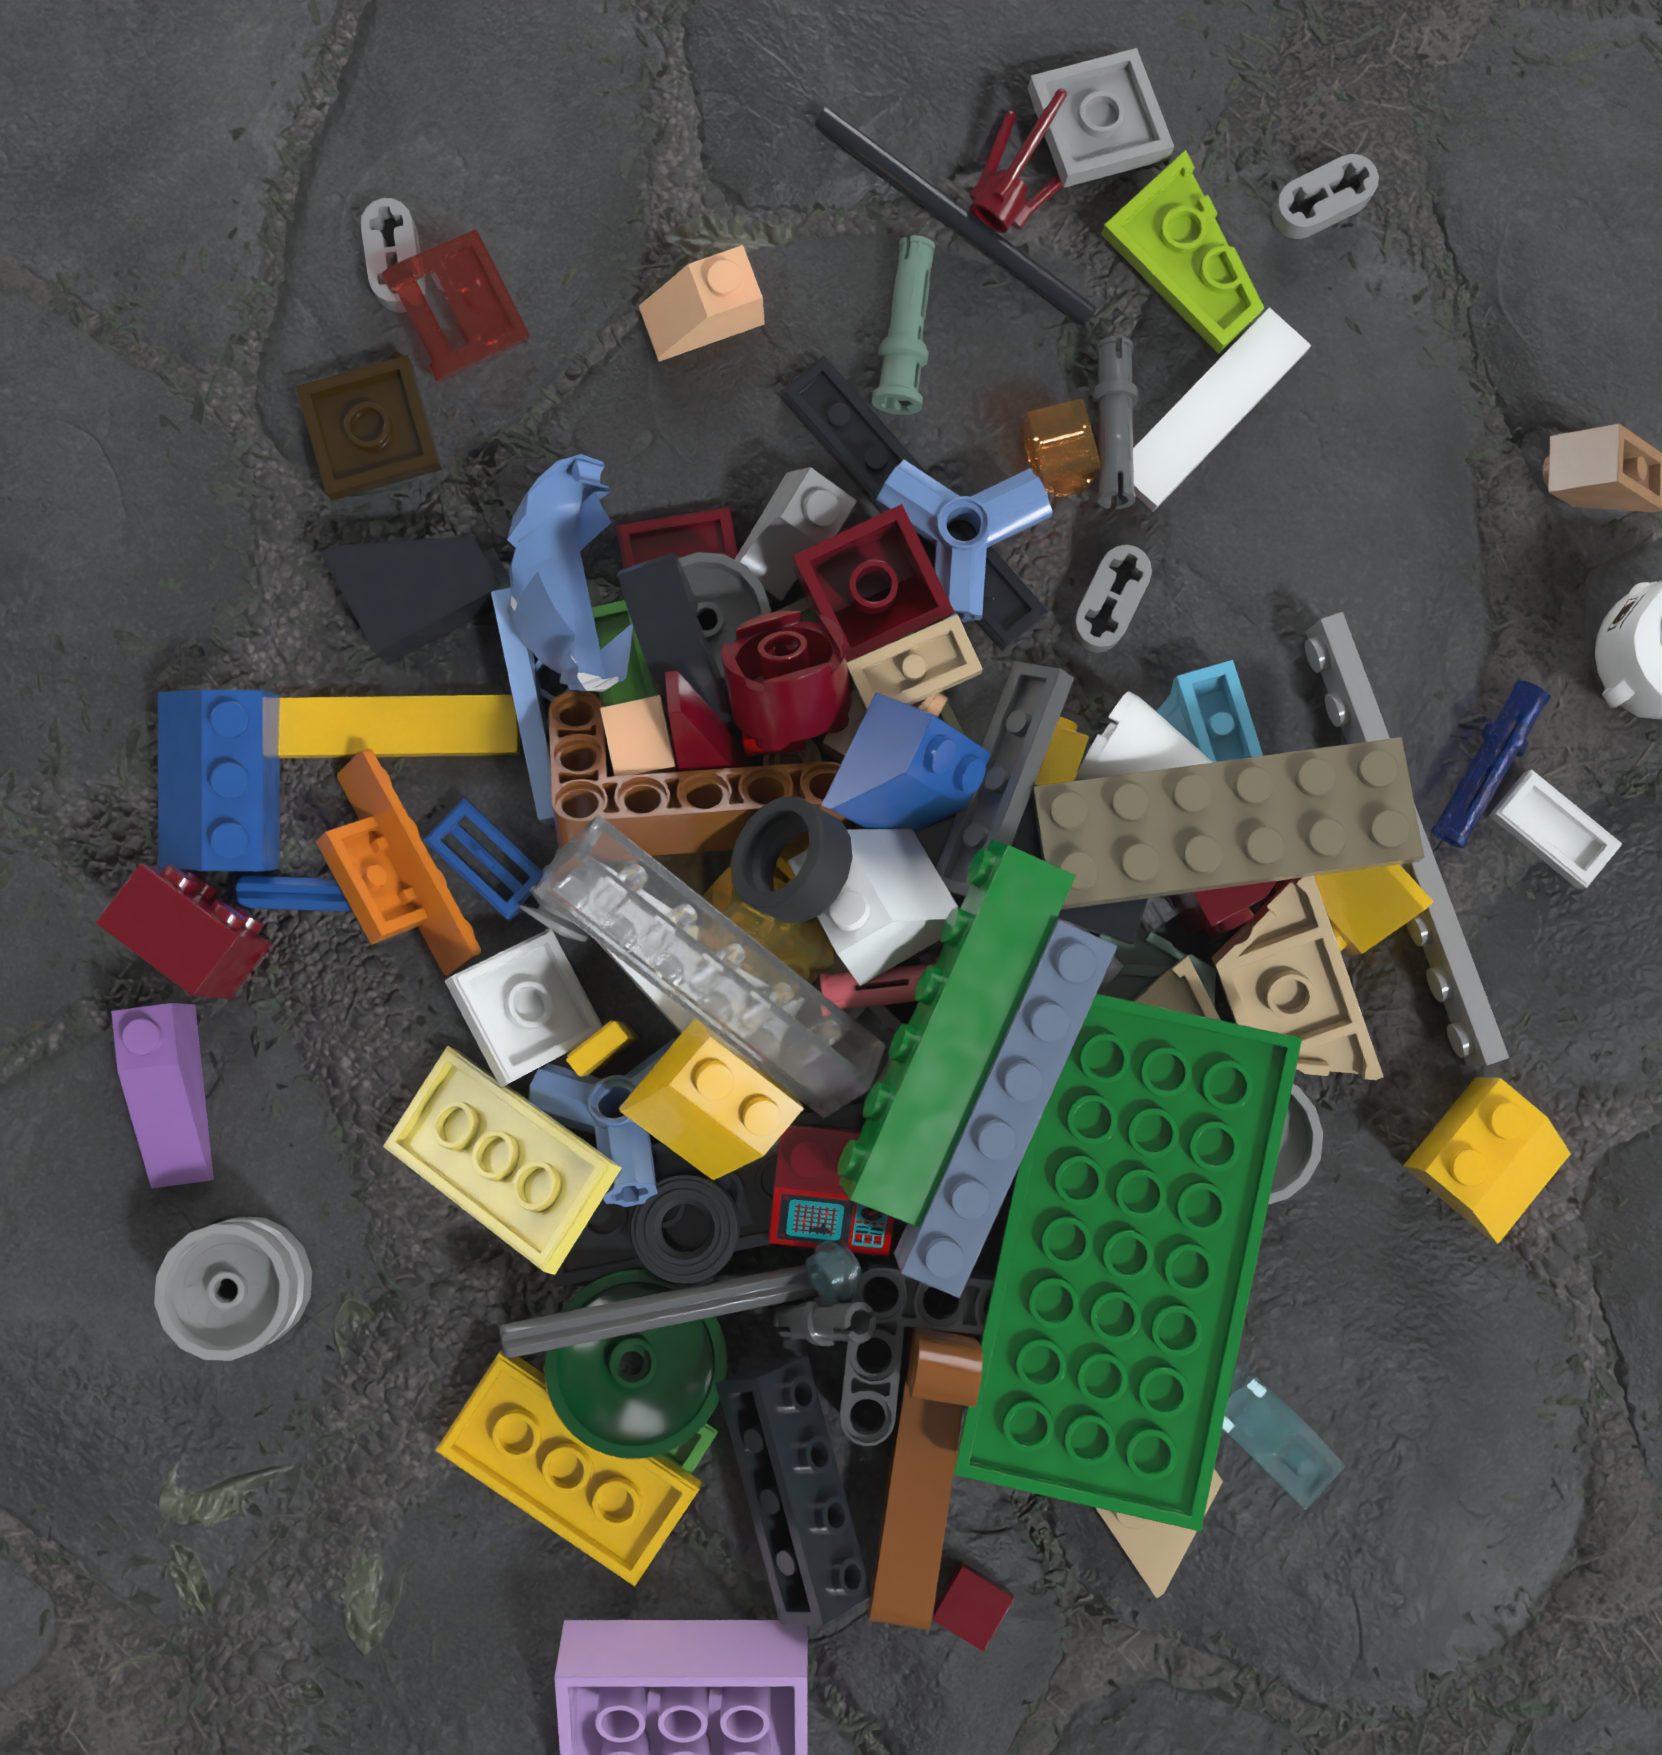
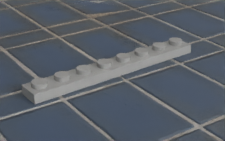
[1305,612,1509,1066]

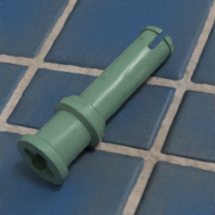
[871,235,935,415]

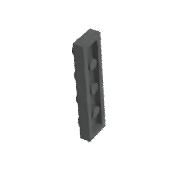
[936,661,1074,899]

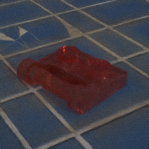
[381,229,530,382]

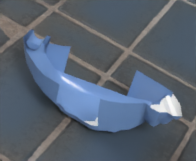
[507,454,633,692]

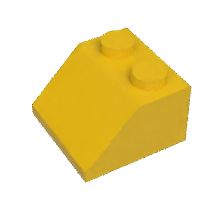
[1273,864,1434,957]
[619,1014,804,1180]
[1403,1077,1571,1244]

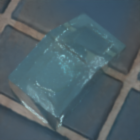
[1222,1377,1346,1510]

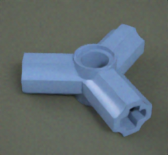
[875,459,1053,623]
[528,1039,676,1207]

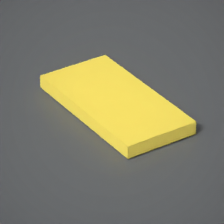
[383,1046,622,1275]

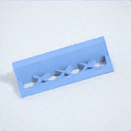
[491,588,589,827]

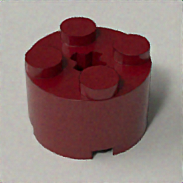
[721,610,852,751]

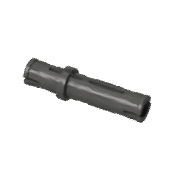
[1092,336,1138,509]

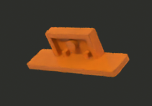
[315,749,481,976]

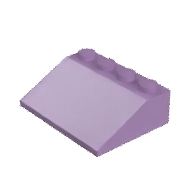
[555,1620,808,1755]

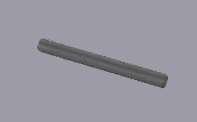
[500,1256,857,1358]

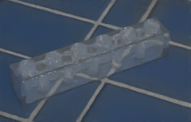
[534,814,886,1118]

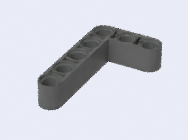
[840,1260,995,1446]

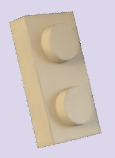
[847,614,983,712]

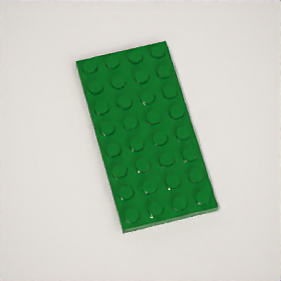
[954,994,1302,1532]

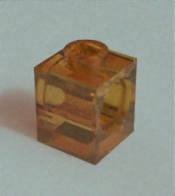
[1021,398,1101,497]

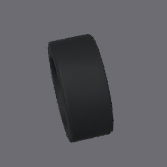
[731,797,853,923]

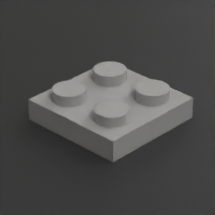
[1028,48,1174,188]

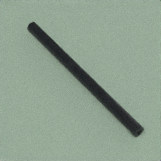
[815,107,1097,326]

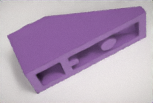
[111,1003,214,1189]

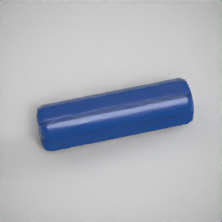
[236,876,352,912]

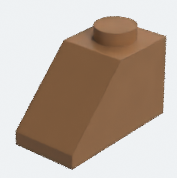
[1543,423,1662,512]

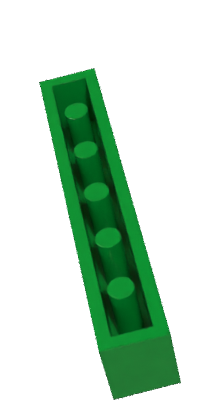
[837,839,1076,1227]

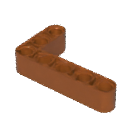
[549,690,853,861]
[868,1327,983,1630]

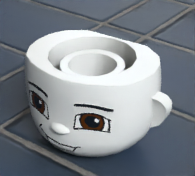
[1595,580,1662,719]

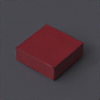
[932,1561,1015,1652]

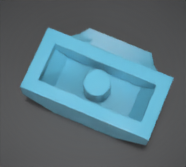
[1156,660,1263,762]

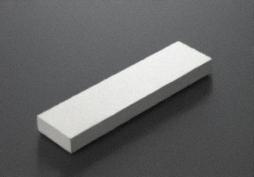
[1133,307,1311,512]

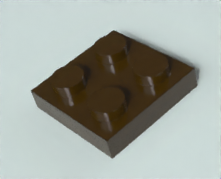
[296,355,443,501]

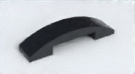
[618,552,761,766]

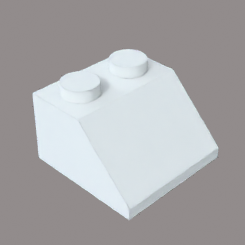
[788,829,958,986]

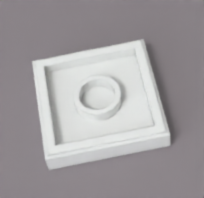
[445,928,603,1088]

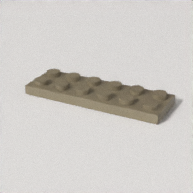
[1032,737,1425,910]

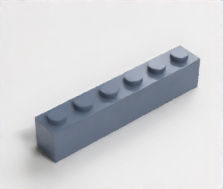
[894,919,1118,1298]

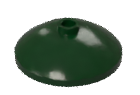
[544,1270,727,1459]

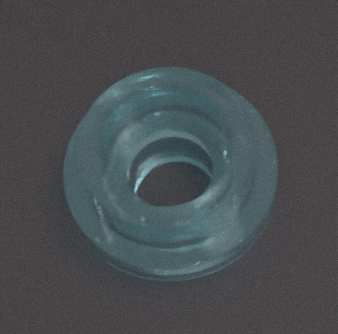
[806,1240,861,1301]

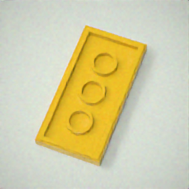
[435,1350,703,1586]

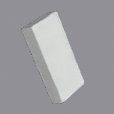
[1489,769,1622,890]

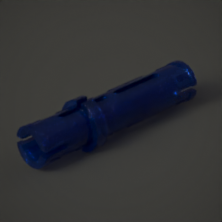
[1430,680,1551,849]

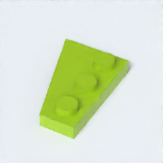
[1101,150,1264,354]

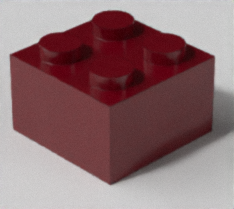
[95,863,273,999]

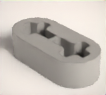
[1272,154,1379,239]
[361,198,425,312]
[1072,545,1152,653]

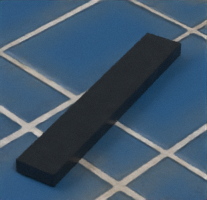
[780,355,1048,652]

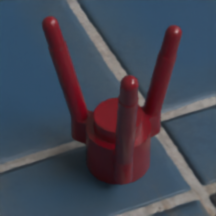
[969,88,1067,233]

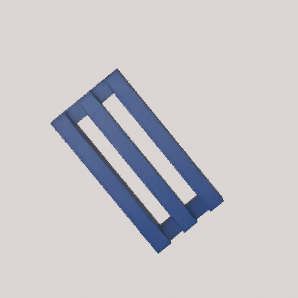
[423,798,549,921]

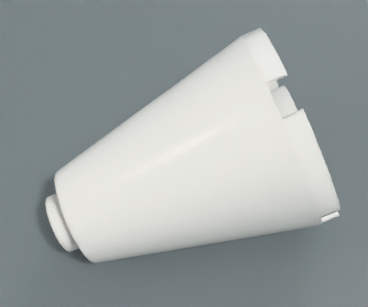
[1074,691,1213,781]

